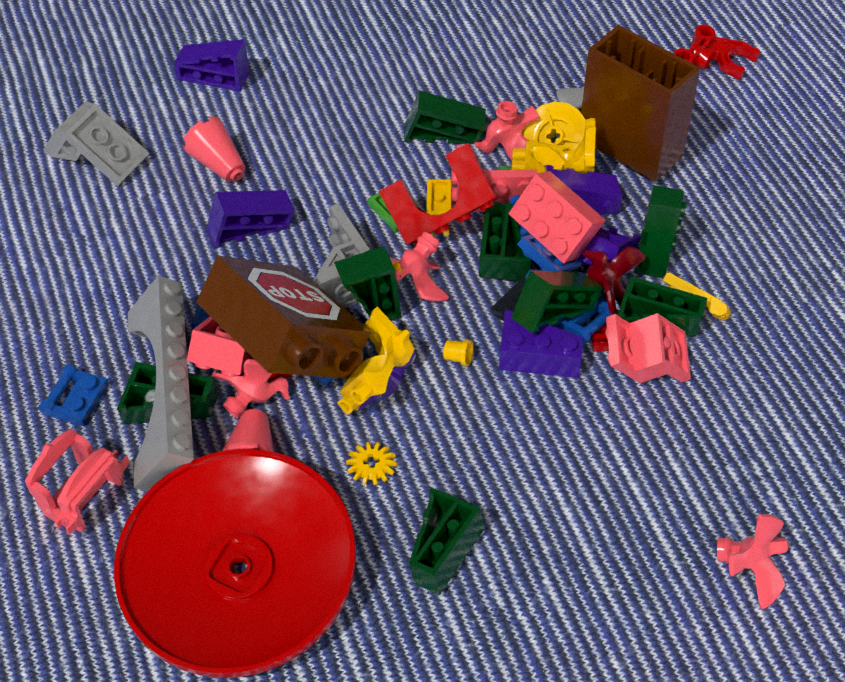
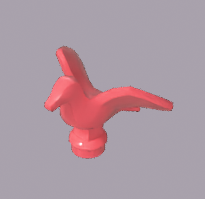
[474,101,539,160]
[212,359,290,420]
[717,514,789,609]

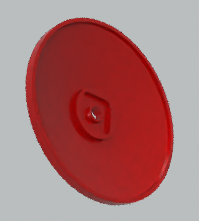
[114,449,356,678]

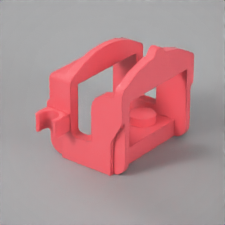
[25,429,130,535]

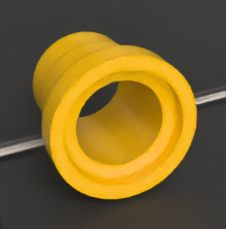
[443,339,474,366]

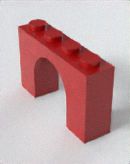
[379,143,498,247]

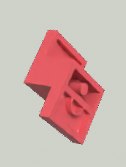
[605,313,691,383]

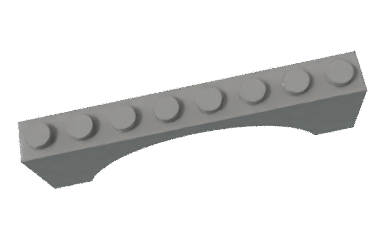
[128,275,194,491]

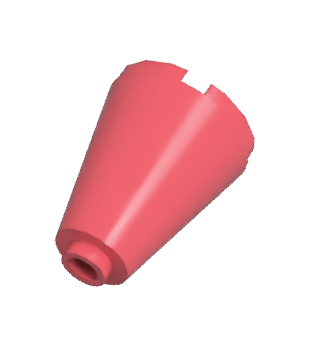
[182,116,245,182]
[222,409,274,452]

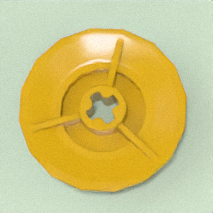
[522,102,586,151]

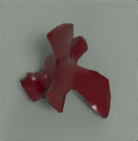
[584,246,646,316]

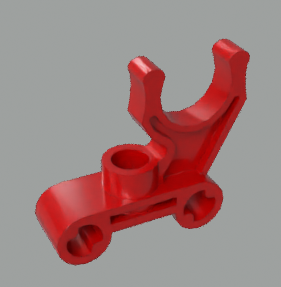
[673,24,760,80]

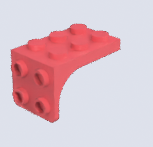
[451,144,537,212]

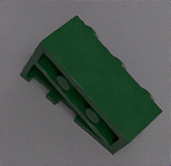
[404,90,486,144]
[634,185,687,279]
[479,202,531,281]
[334,246,402,321]
[511,270,604,333]
[618,276,708,336]
[117,362,219,424]
[409,487,485,595]

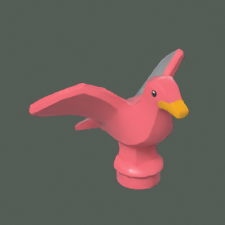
[390,232,449,302]

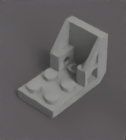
[44,102,150,186]
[316,203,370,308]

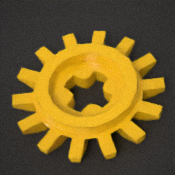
[346,442,397,485]

